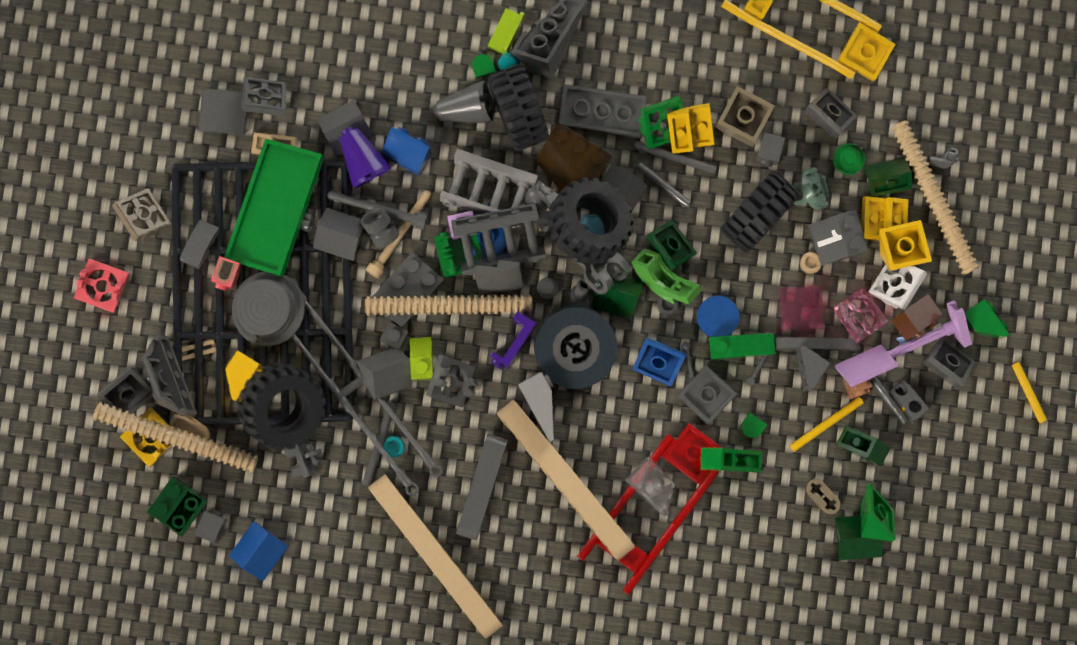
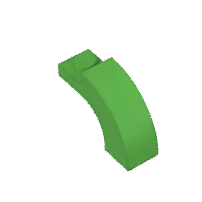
[631,248,702,304]

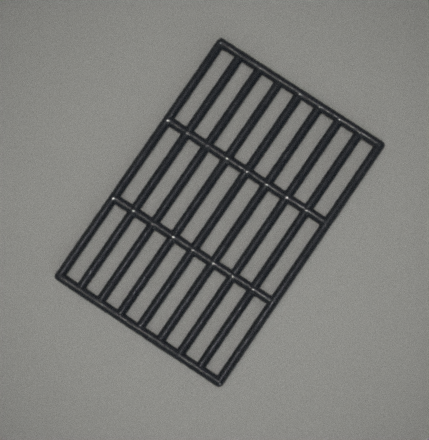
[172,159,354,426]

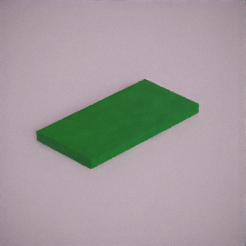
[224,138,325,277]

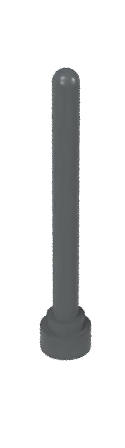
[328,191,428,230]

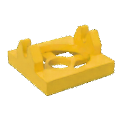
[120,407,172,468]

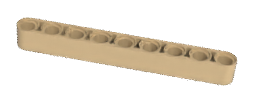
[496,400,635,561]
[368,474,503,639]

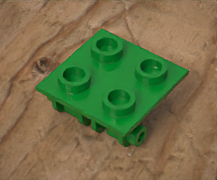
[434,232,483,278]

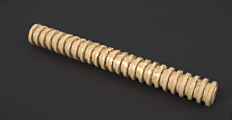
[891,120,980,274]
[365,295,532,315]
[93,402,258,473]

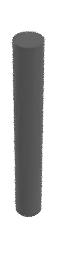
[636,162,691,208]

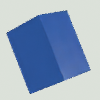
[632,337,686,387]
[229,521,289,581]

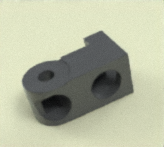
[889,380,929,424]

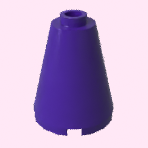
[339,126,391,188]

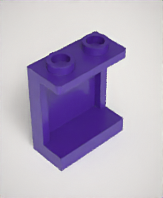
[490,312,536,370]

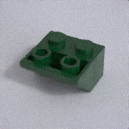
[147,477,208,537]

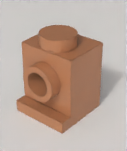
[843,379,872,399]

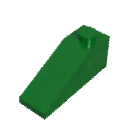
[709,333,776,361]
[701,448,762,473]

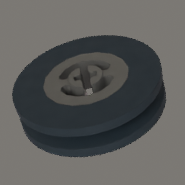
[534,305,617,389]

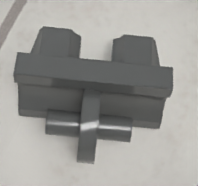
[284,442,322,478]

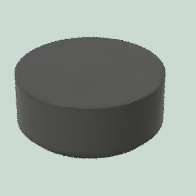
[657,297,679,316]

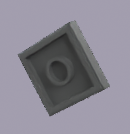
[677,364,737,425]

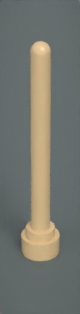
[365,190,431,279]

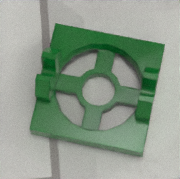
[637,96,683,149]

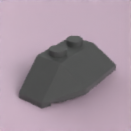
[142,335,197,416]

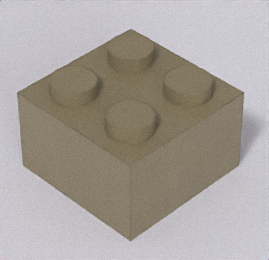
[715,86,775,147]

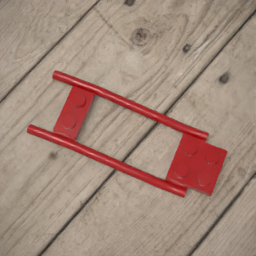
[577,423,722,595]

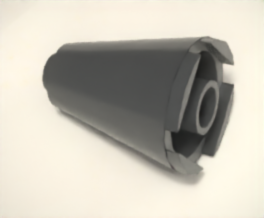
[434,81,494,123]

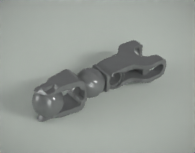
[523,181,631,294]

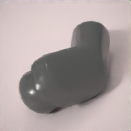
[928,148,959,169]

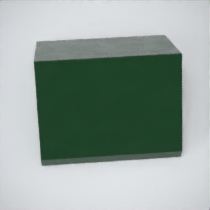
[646,220,697,272]
[591,275,644,320]
[835,515,883,561]

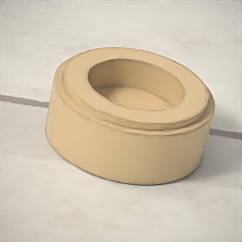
[800,252,821,274]

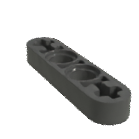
[776,337,860,351]

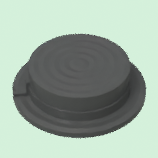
[232,272,305,346]

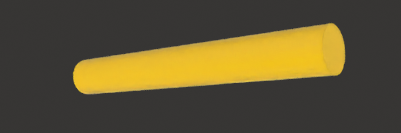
[1012,362,1047,424]

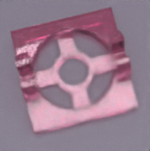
[832,287,888,343]

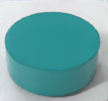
[498,52,520,70]
[383,436,405,458]

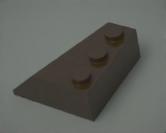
[536,122,613,212]

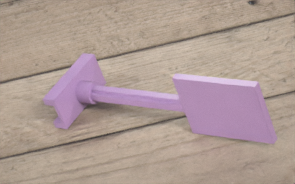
[835,301,972,387]

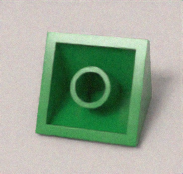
[860,484,896,542]

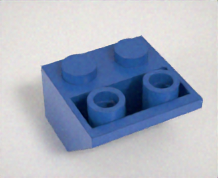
[381,127,432,176]

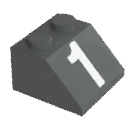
[808,210,868,266]

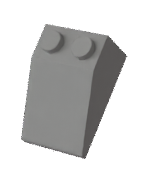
[518,372,554,443]

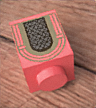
[211,256,242,291]

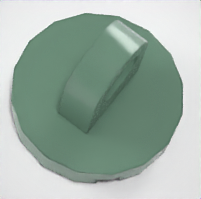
[793,168,829,210]

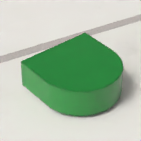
[472,54,496,79]
[741,412,767,438]

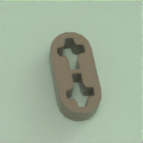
[805,479,840,514]

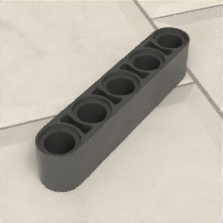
[456,433,508,541]

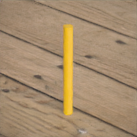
[789,397,864,452]

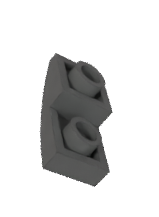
[180,220,220,269]

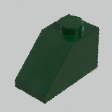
[836,426,890,467]

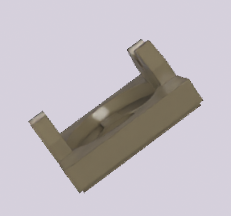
[112,188,171,241]

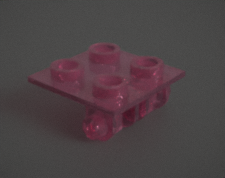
[779,285,824,330]

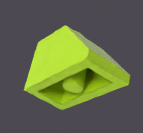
[410,337,434,381]

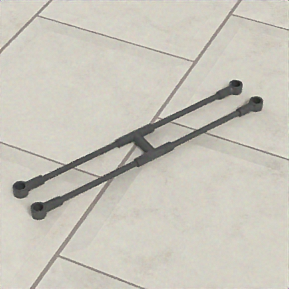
[291,278,443,496]

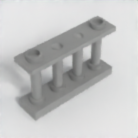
[440,149,538,228]

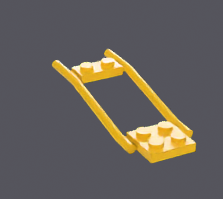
[721,0,895,81]

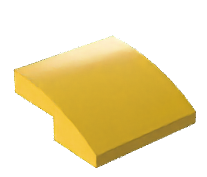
[667,103,714,154]
[861,196,908,241]

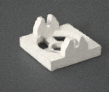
[869,264,927,310]

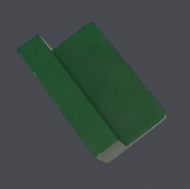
[864,158,912,197]

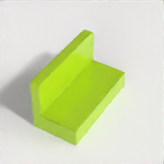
[488,8,525,54]

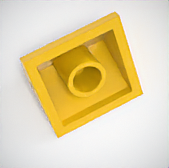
[879,220,932,271]

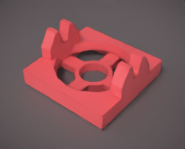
[74,259,130,313]

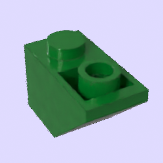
[964,299,1009,339]

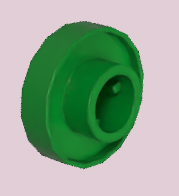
[833,143,865,175]

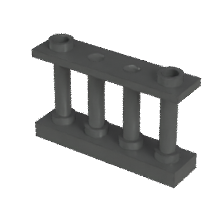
[451,203,547,275]

